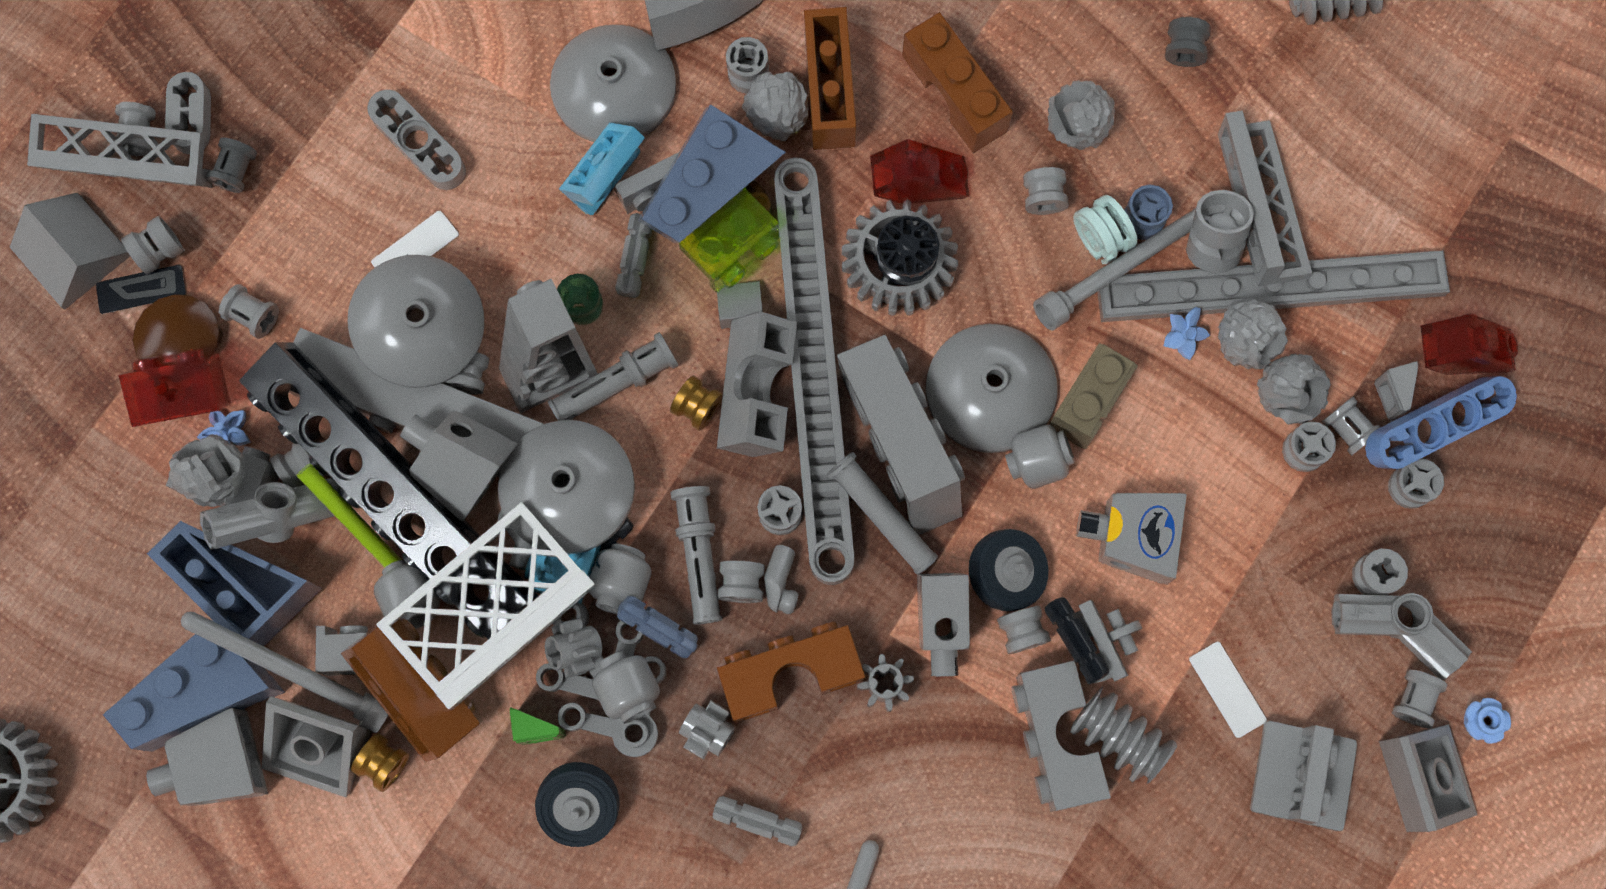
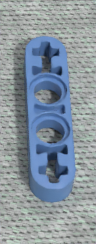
[1365,376,1517,469]

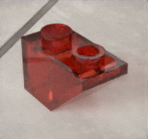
[870,139,969,204]
[1420,313,1518,375]

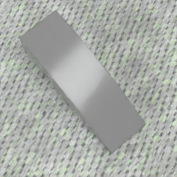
[644,0,763,51]

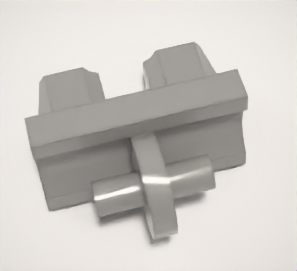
[1073,600,1142,684]

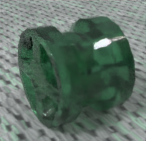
[557,273,604,325]

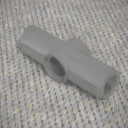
[200,478,342,549]

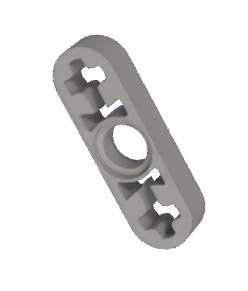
[367,90,466,190]

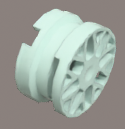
[1073,195,1137,264]

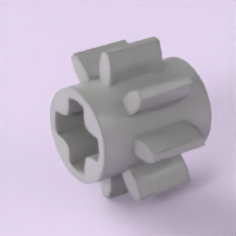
[545,618,602,678]
[857,654,914,712]
[679,700,736,760]

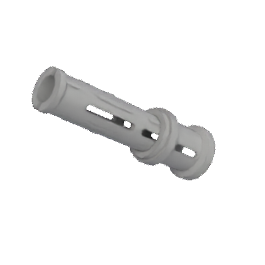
[547,332,679,421]
[670,486,722,625]

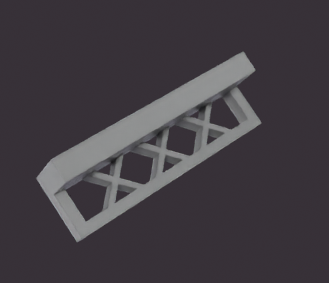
[1218,111,1312,287]
[27,114,212,188]

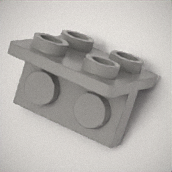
[1250,721,1357,831]

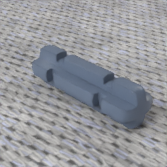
[617,596,698,658]

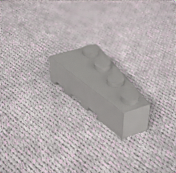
[499,279,598,414]
[837,334,965,535]

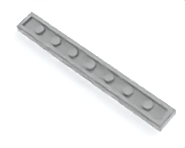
[1097,250,1450,322]

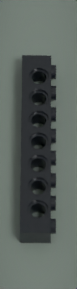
[239,342,539,640]

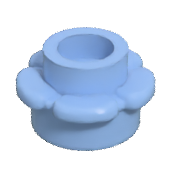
[1464,698,1511,744]

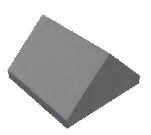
[10,193,130,310]
[262,697,373,797]
[1379,724,1477,832]

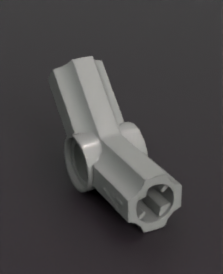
[1331,593,1472,680]

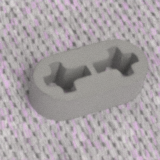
[165,72,211,154]

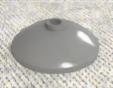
[550,24,676,142]
[348,255,484,388]
[926,324,1058,453]
[498,420,635,555]

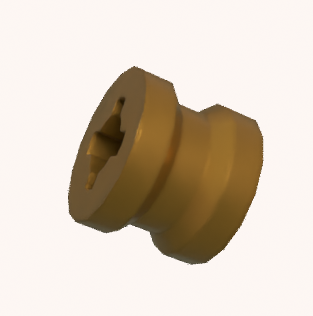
[670,375,723,431]
[351,733,409,792]

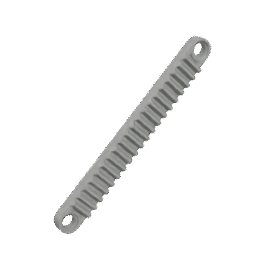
[774,157,854,585]

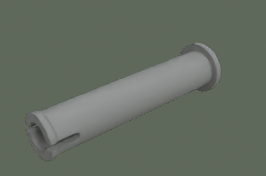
[827,452,938,574]

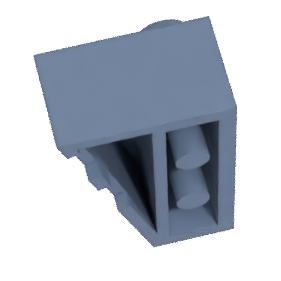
[638,105,786,243]
[147,521,322,646]
[103,620,285,752]

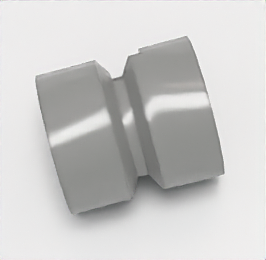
[1186,190,1254,273]

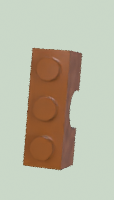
[902,12,1013,153]
[717,621,865,724]

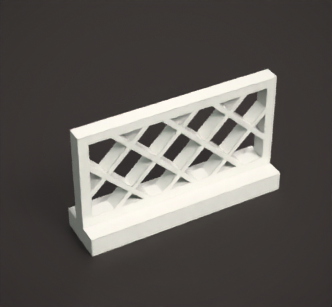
[376,502,595,710]

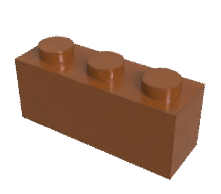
[804,7,856,150]
[340,618,480,762]

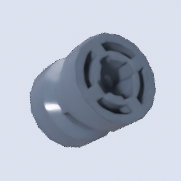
[1124,185,1173,240]

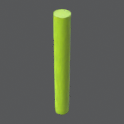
[296,463,402,568]

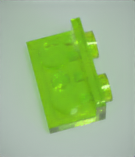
[679,188,780,293]

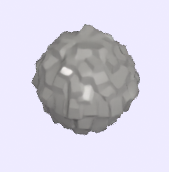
[742,72,809,141]
[1048,80,1115,150]
[1218,299,1288,369]
[1257,354,1331,424]
[169,434,247,507]

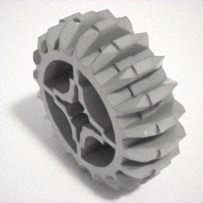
[842,199,958,316]
[0,719,59,843]

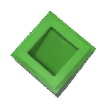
[510,707,566,745]

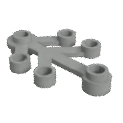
[536,603,666,757]

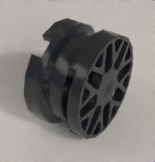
[876,215,940,286]

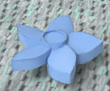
[1164,307,1210,360]
[197,409,251,446]

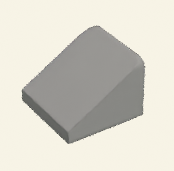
[717,281,763,329]
[1374,361,1418,421]

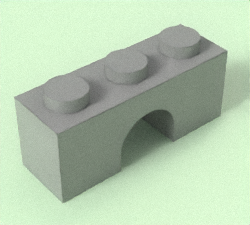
[717,311,797,457]
[1012,661,1111,812]

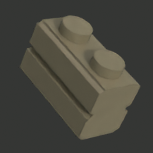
[1049,343,1138,449]

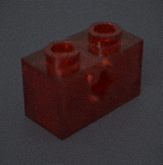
[118,348,231,427]

